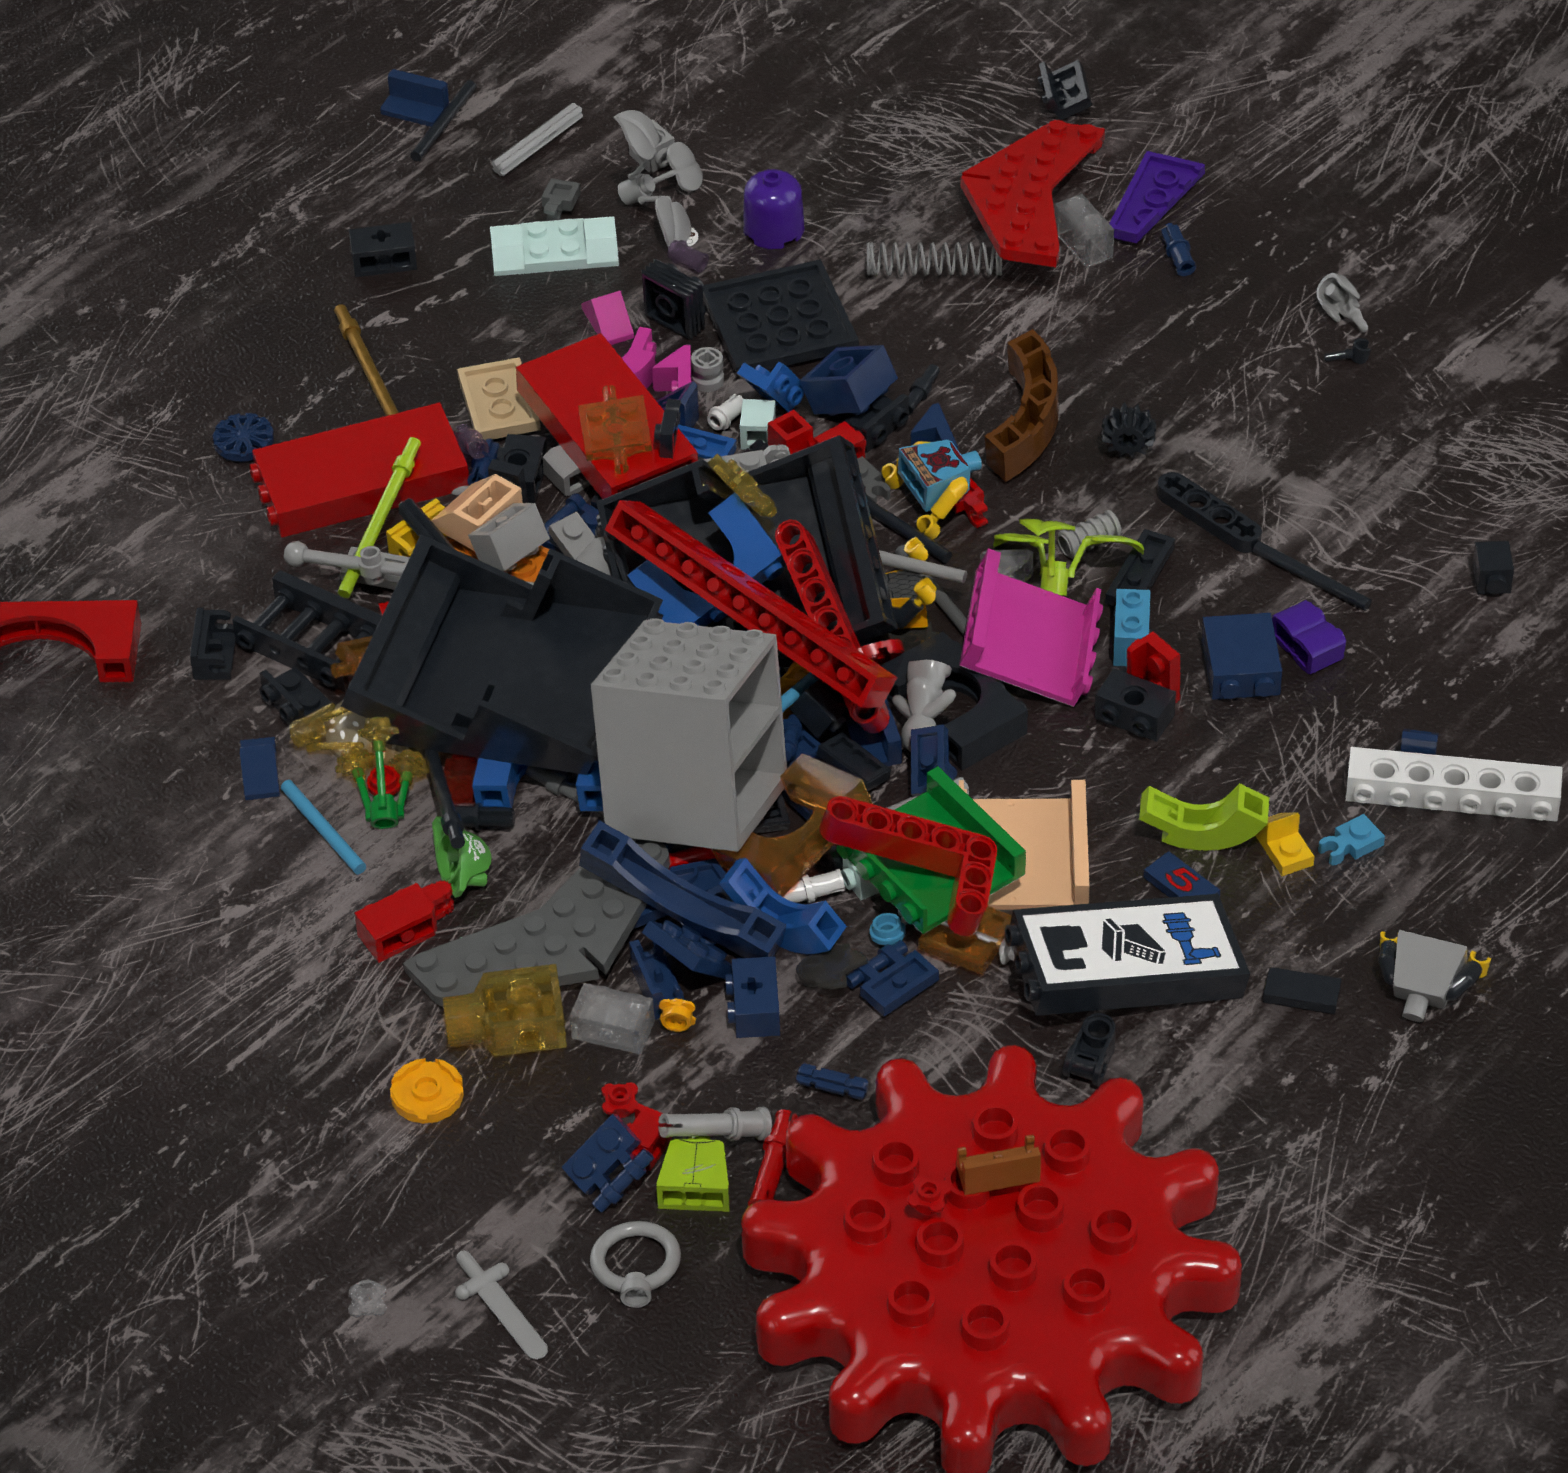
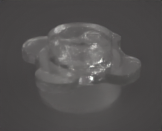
[348,1280,387,1318]

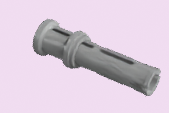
[659,1107,772,1141]

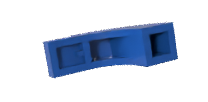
[719,858,847,954]

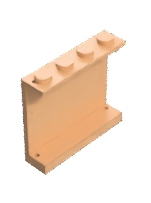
[959,780,1089,910]

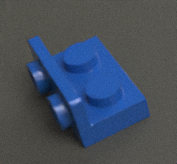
[737,362,804,412]

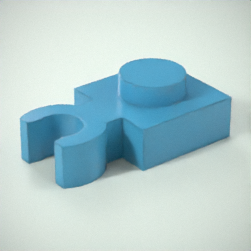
[1318,814,1385,866]

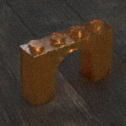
[711,753,873,897]

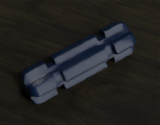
[796,1064,869,1100]

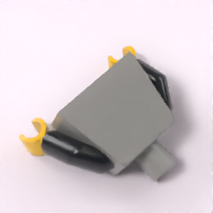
[1378,930,1491,1022]

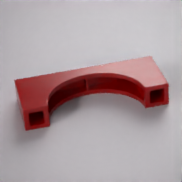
[0,600,141,682]

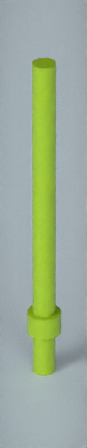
[337,437,421,598]

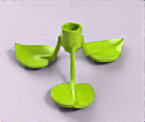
[993,519,1144,596]

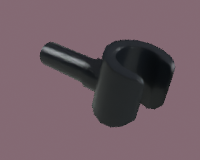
[1324,338,1371,364]

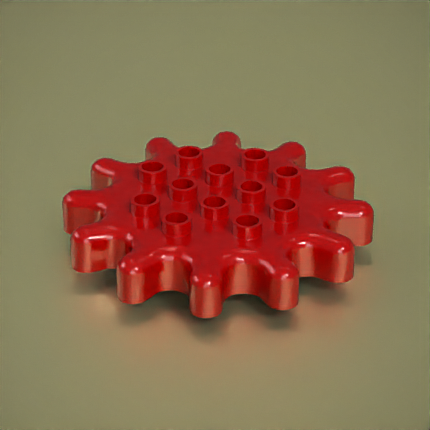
[741,1045,1242,1473]

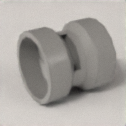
[691,347,724,392]

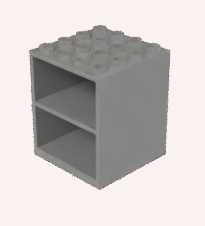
[591,618,788,852]

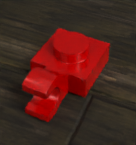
[952,478,988,528]

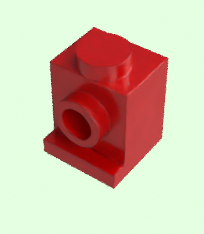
[627,1103,672,1171]

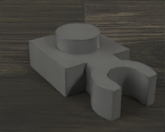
[857,456,890,503]

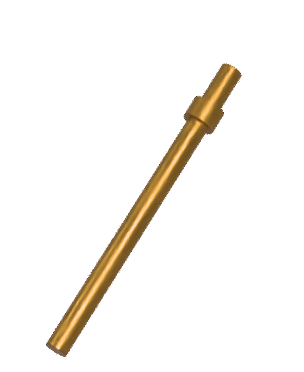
[334,304,399,416]

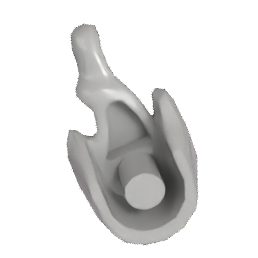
[1316,273,1368,332]

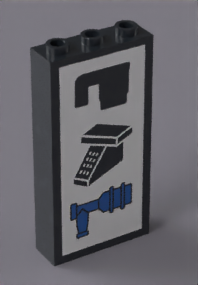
[1005,894,1250,1015]

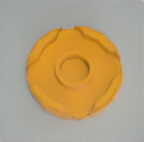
[390,1058,464,1124]

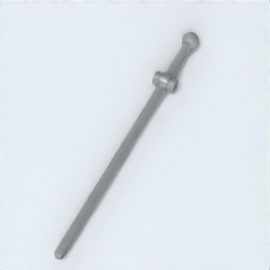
[284,541,660,609]

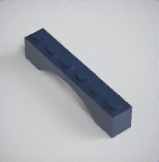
[579,820,786,958]

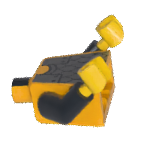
[885,537,936,629]

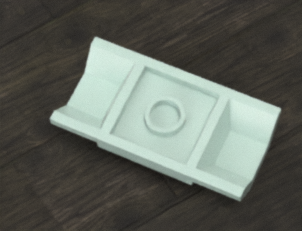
[490,216,619,276]

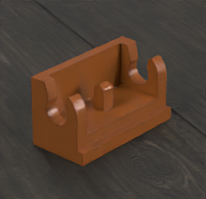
[956,1135,1041,1195]

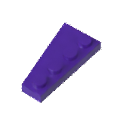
[1107,151,1205,243]

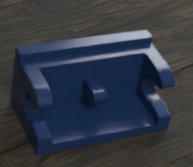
[629,940,685,1020]

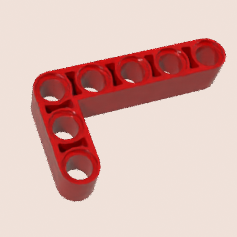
[819,796,997,936]

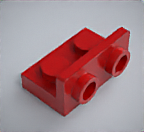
[1127,631,1180,703]

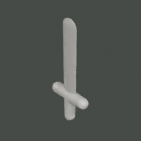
[455,1250,548,1359]

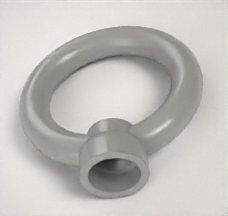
[590,1221,681,1308]

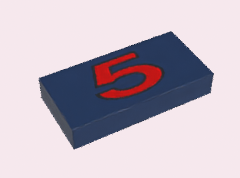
[1144,851,1220,897]

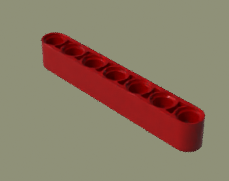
[775,519,890,733]

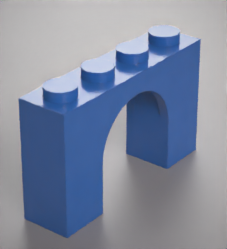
[627,492,786,627]
[472,758,603,811]

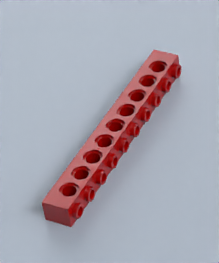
[605,500,897,708]

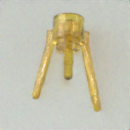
[289,703,365,753]

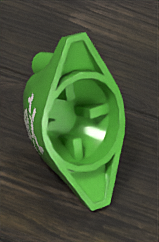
[432,816,492,898]

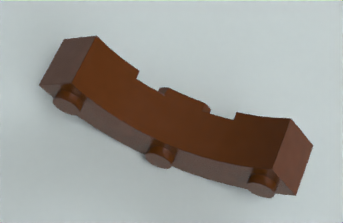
[985,329,1059,482]

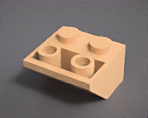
[431,474,523,551]

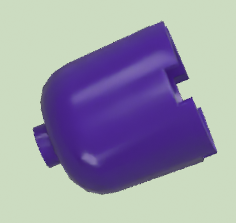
[743,169,804,249]

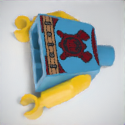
[881,440,982,540]

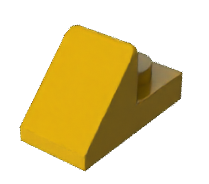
[1255,813,1315,876]

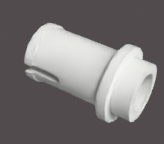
[707,394,744,430]

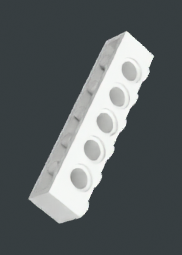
[1346,747,1563,822]

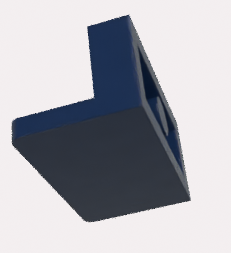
[380,69,449,127]
[845,699,902,766]

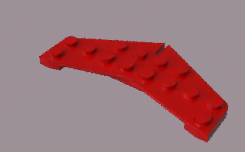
[960,120,1105,267]

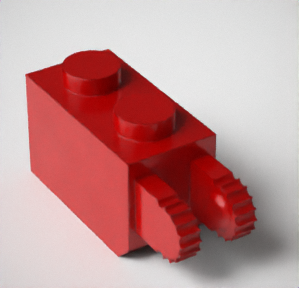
[354,880,454,963]

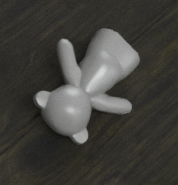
[892,659,956,752]

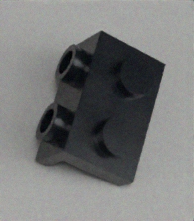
[1038,60,1093,120]

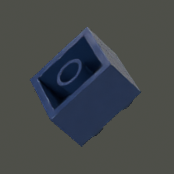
[799,345,898,416]

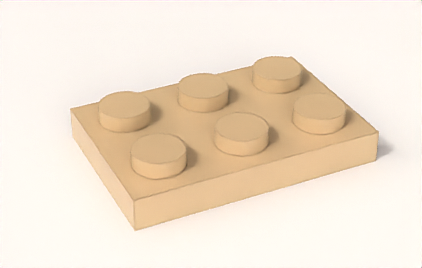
[457,357,541,442]

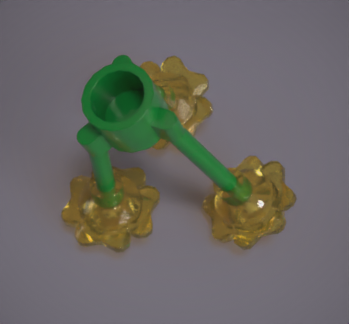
[335,717,430,829]

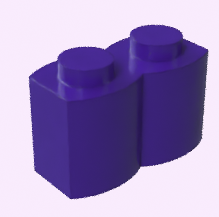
[1272,600,1346,674]

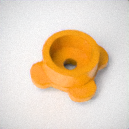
[659,999,696,1032]

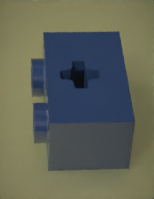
[725,956,780,1038]

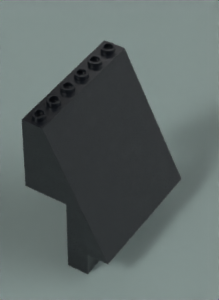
[596,435,898,668]
[340,534,664,775]

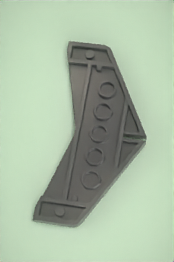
[403,838,671,1007]

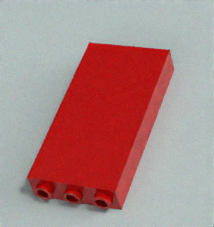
[516,333,698,499]
[249,402,469,538]

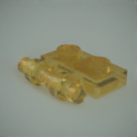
[708,454,777,517]

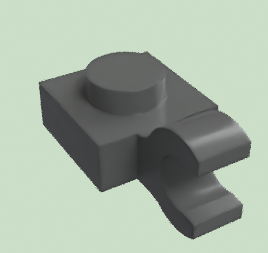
[541,178,581,221]

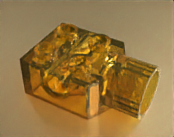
[442,964,567,1057]

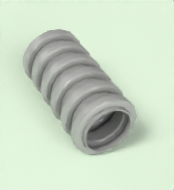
[1058,510,1121,559]

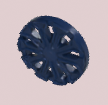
[213,413,274,462]

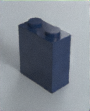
[1201,613,1282,700]

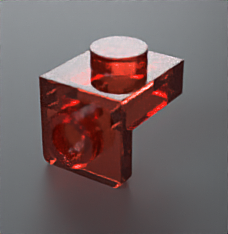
[443,754,478,804]

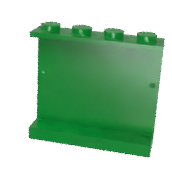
[835,766,1026,934]

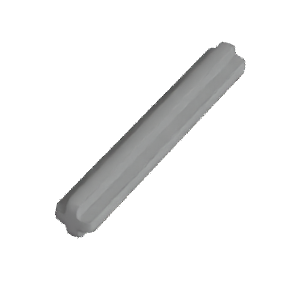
[492,103,583,176]

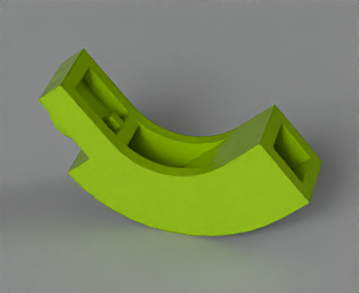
[1139,783,1269,851]

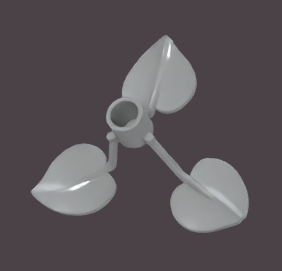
[613,110,703,254]

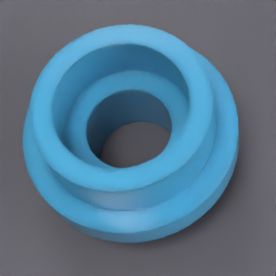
[870,913,906,945]

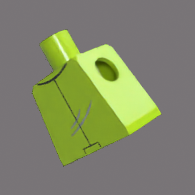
[656,1136,730,1212]

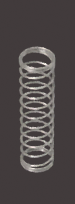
[867,242,1002,276]

